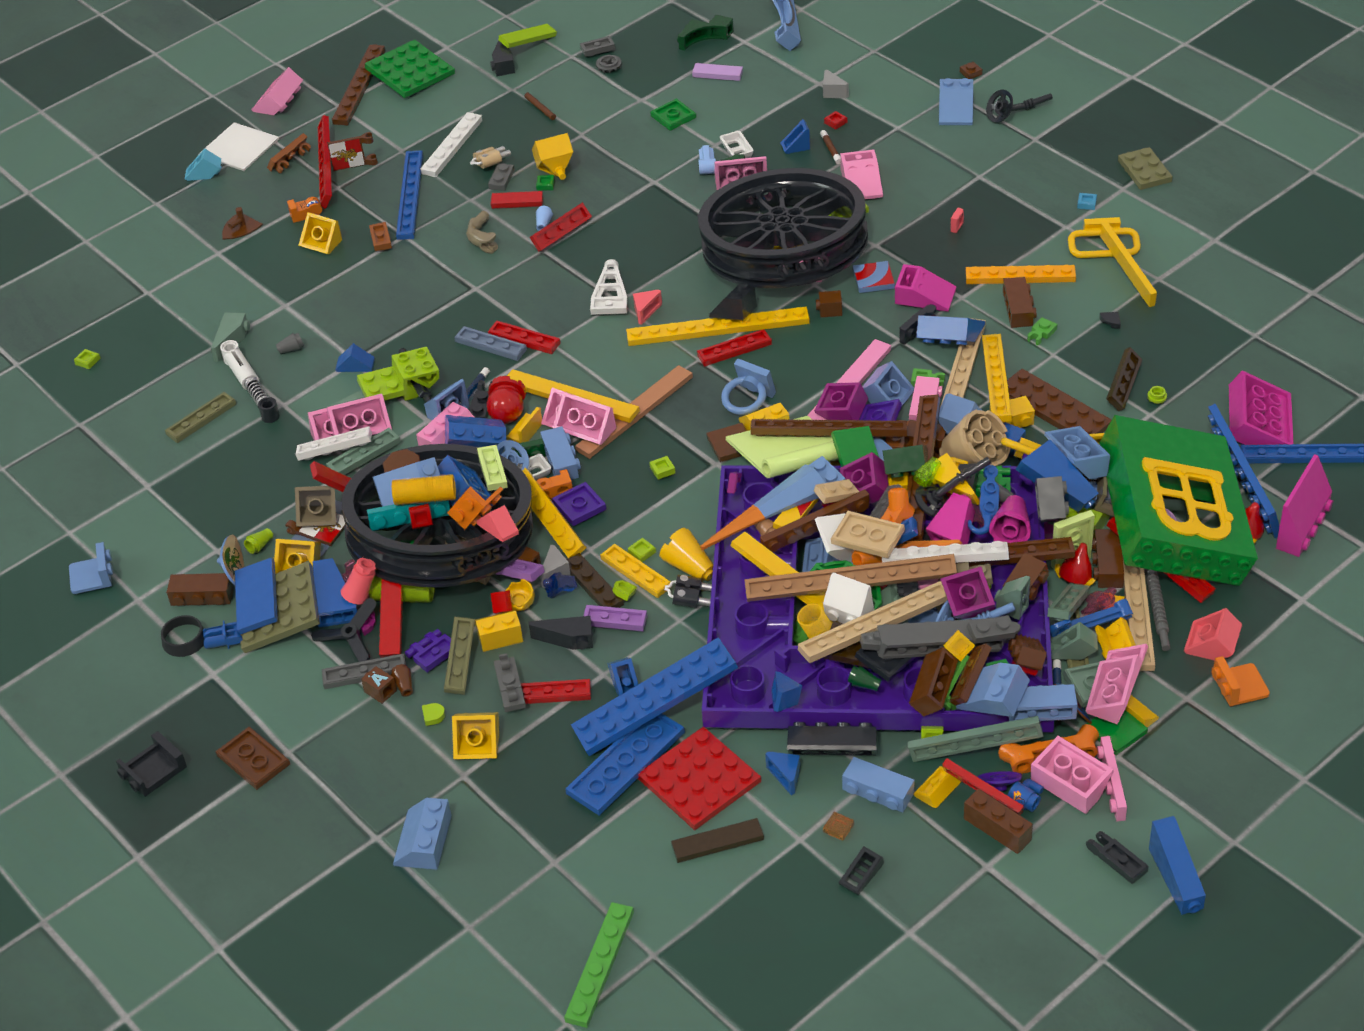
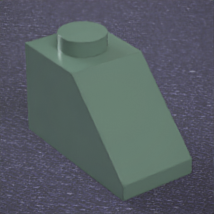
[994,576,1030,620]
[1050,622,1098,660]

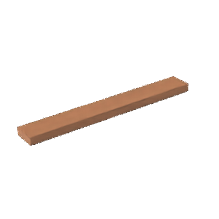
[575,365,693,459]

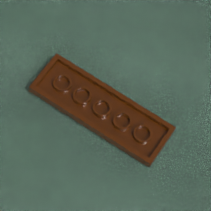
[1007,369,1112,434]

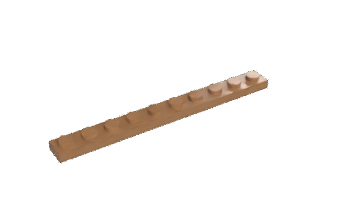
[745,554,957,602]

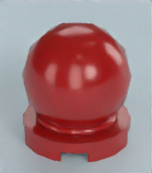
[486,376,526,424]

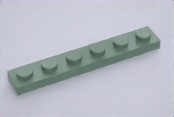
[908,716,1043,762]

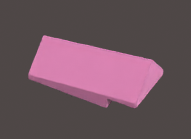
[541,388,616,445]
[308,394,392,441]
[1086,644,1148,724]

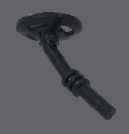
[986,89,1053,123]
[914,457,991,517]

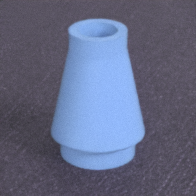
[536,206,553,231]

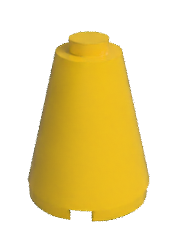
[659,528,713,582]

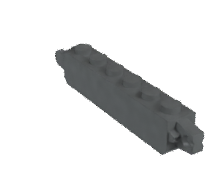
[860,618,1021,659]

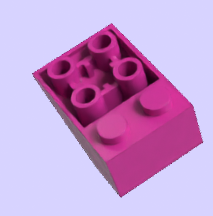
[895,264,956,312]

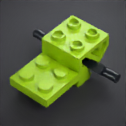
[357,347,439,403]

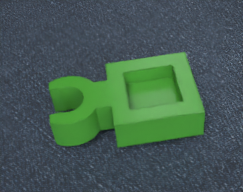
[1027,317,1057,346]
[911,368,945,387]

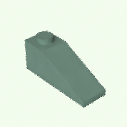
[211,312,250,362]

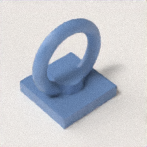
[721,359,776,415]

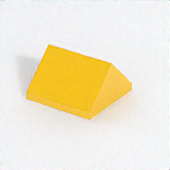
[298,212,342,254]

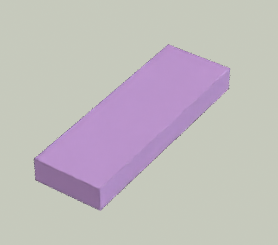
[692,63,743,81]

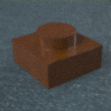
[960,62,983,79]

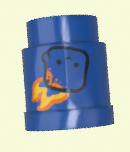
[1007,779,1044,812]

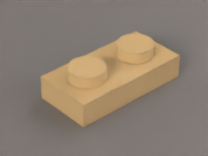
[814,479,859,504]

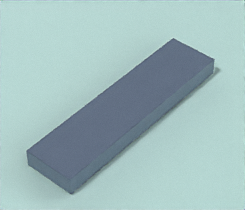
[455,326,527,361]

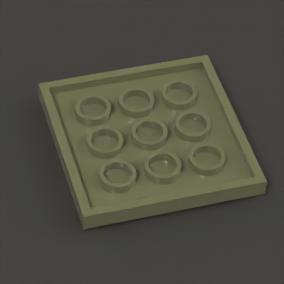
[235,561,320,653]

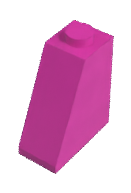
[926,492,975,545]

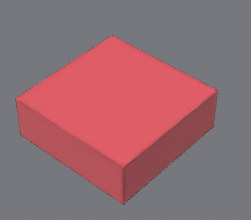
[951,208,964,233]

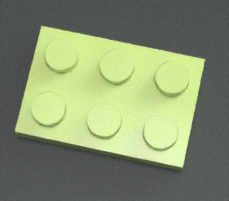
[1051,510,1095,571]

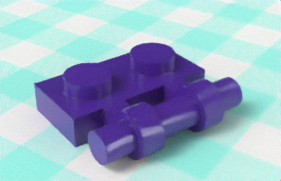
[405,629,451,672]

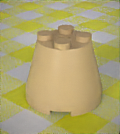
[939,409,1010,466]

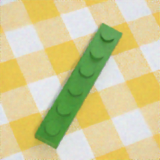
[564,902,634,1028]

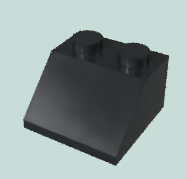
[709,283,757,320]

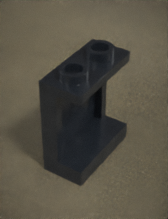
[116,731,187,797]

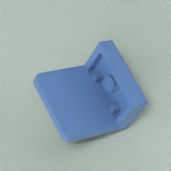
[69,542,113,594]

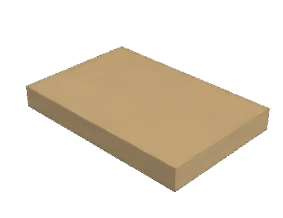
[831,511,905,558]

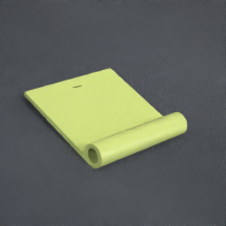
[726,416,839,478]

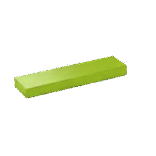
[498,24,557,48]

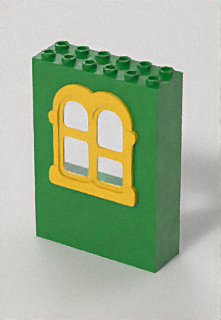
[1099,415,1258,586]

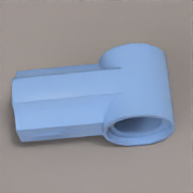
[698,145,716,175]

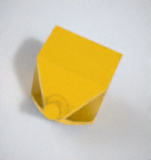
[532,133,573,180]

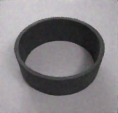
[161,615,205,657]

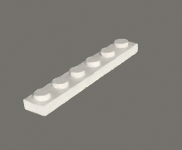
[421,112,482,177]
[882,541,1009,563]

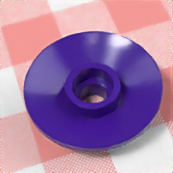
[977,771,1022,791]

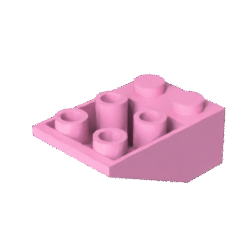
[840,149,883,199]

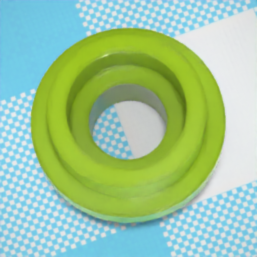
[1147,386,1167,404]

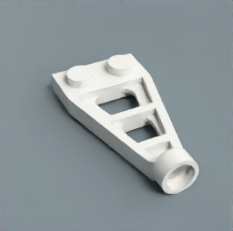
[590,259,628,315]

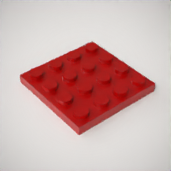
[638,727,761,830]

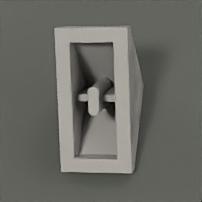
[823,70,849,98]
[540,545,571,588]

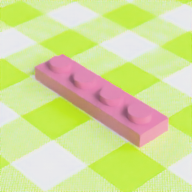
[1097,736,1127,821]

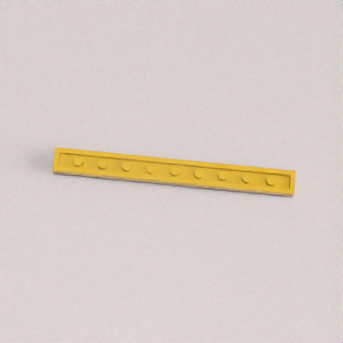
[626,307,810,346]

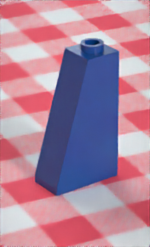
[1016,439,1099,512]
[313,558,358,628]
[1149,816,1206,915]

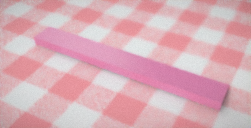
[807,339,891,420]

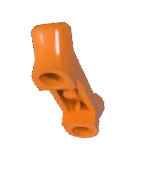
[851,488,915,566]
[998,724,1099,774]

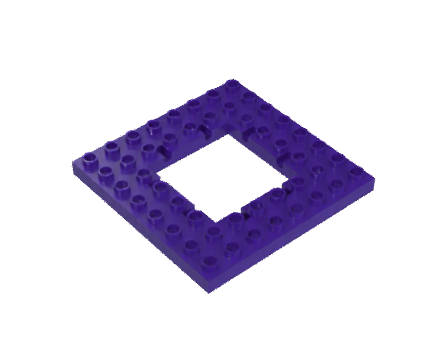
[702,465,1054,732]

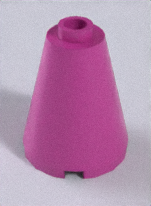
[989,495,1031,543]

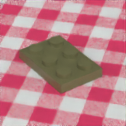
[1118,147,1173,190]

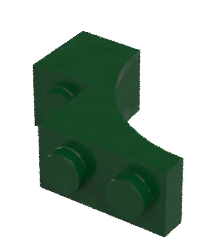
[677,15,734,51]

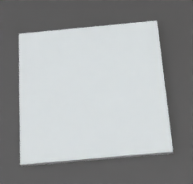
[198,123,279,171]

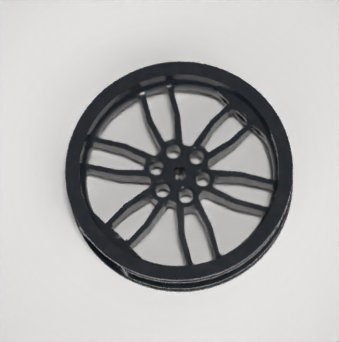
[698,168,868,288]
[342,444,533,587]

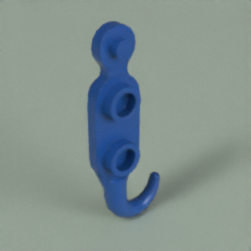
[968,465,999,535]

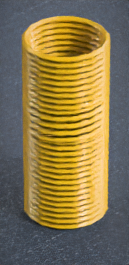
[392,474,456,505]
[797,603,832,639]

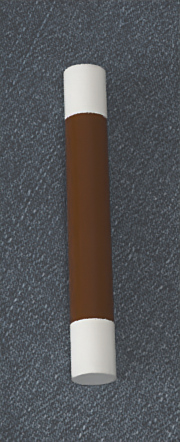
[820,130,840,164]

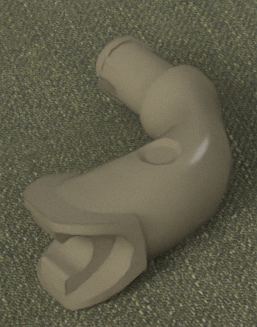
[466,210,498,254]

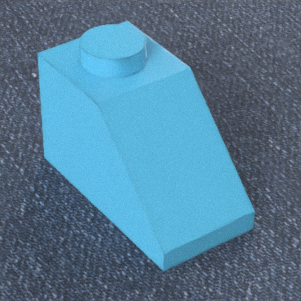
[185,148,222,181]

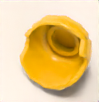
[505,579,535,611]

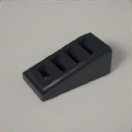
[838,846,884,895]

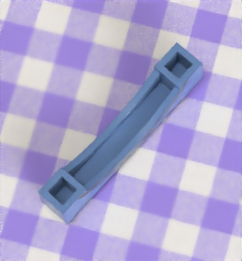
[772,0,801,51]

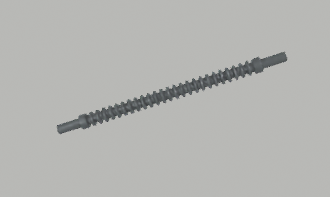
[1145,569,1170,651]

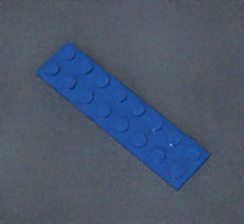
[1208,404,1280,539]
[571,637,738,756]

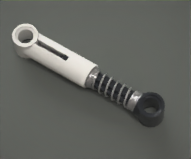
[220,340,280,423]

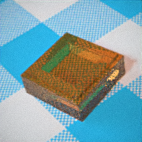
[823,812,854,841]

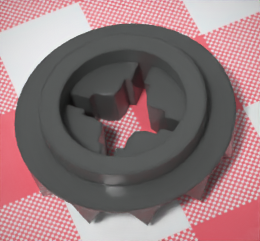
[596,55,622,73]

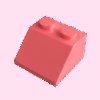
[1184,608,1242,661]

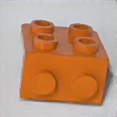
[447,486,503,529]
[1212,656,1270,706]

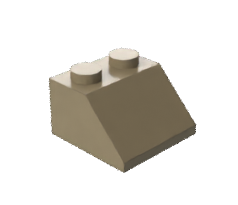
[295,486,336,527]

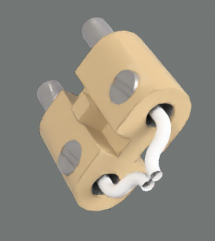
[470,146,511,169]

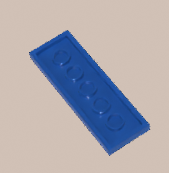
[565,713,685,815]

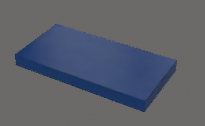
[235,557,278,634]

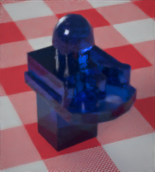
[543,572,577,598]

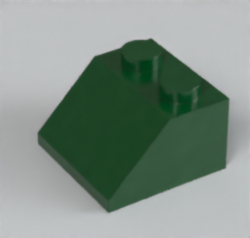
[882,445,928,478]

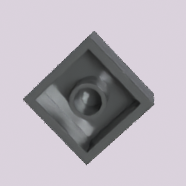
[1035,476,1069,523]

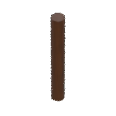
[524,92,556,120]

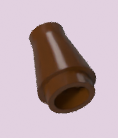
[391,664,413,697]

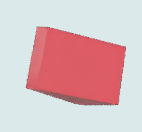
[633,290,662,325]
[477,505,519,542]

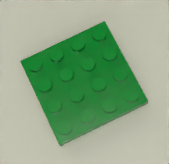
[365,40,455,98]

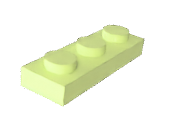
[477,445,508,491]

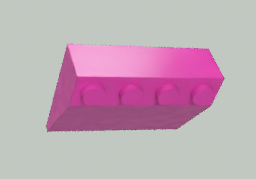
[1229,370,1294,445]
[1276,454,1333,557]

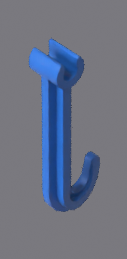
[1050,599,1133,638]

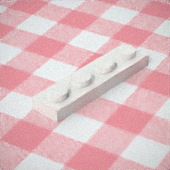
[295,426,372,461]

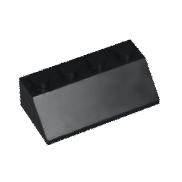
[787,722,876,756]

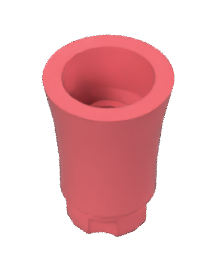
[341,558,376,604]

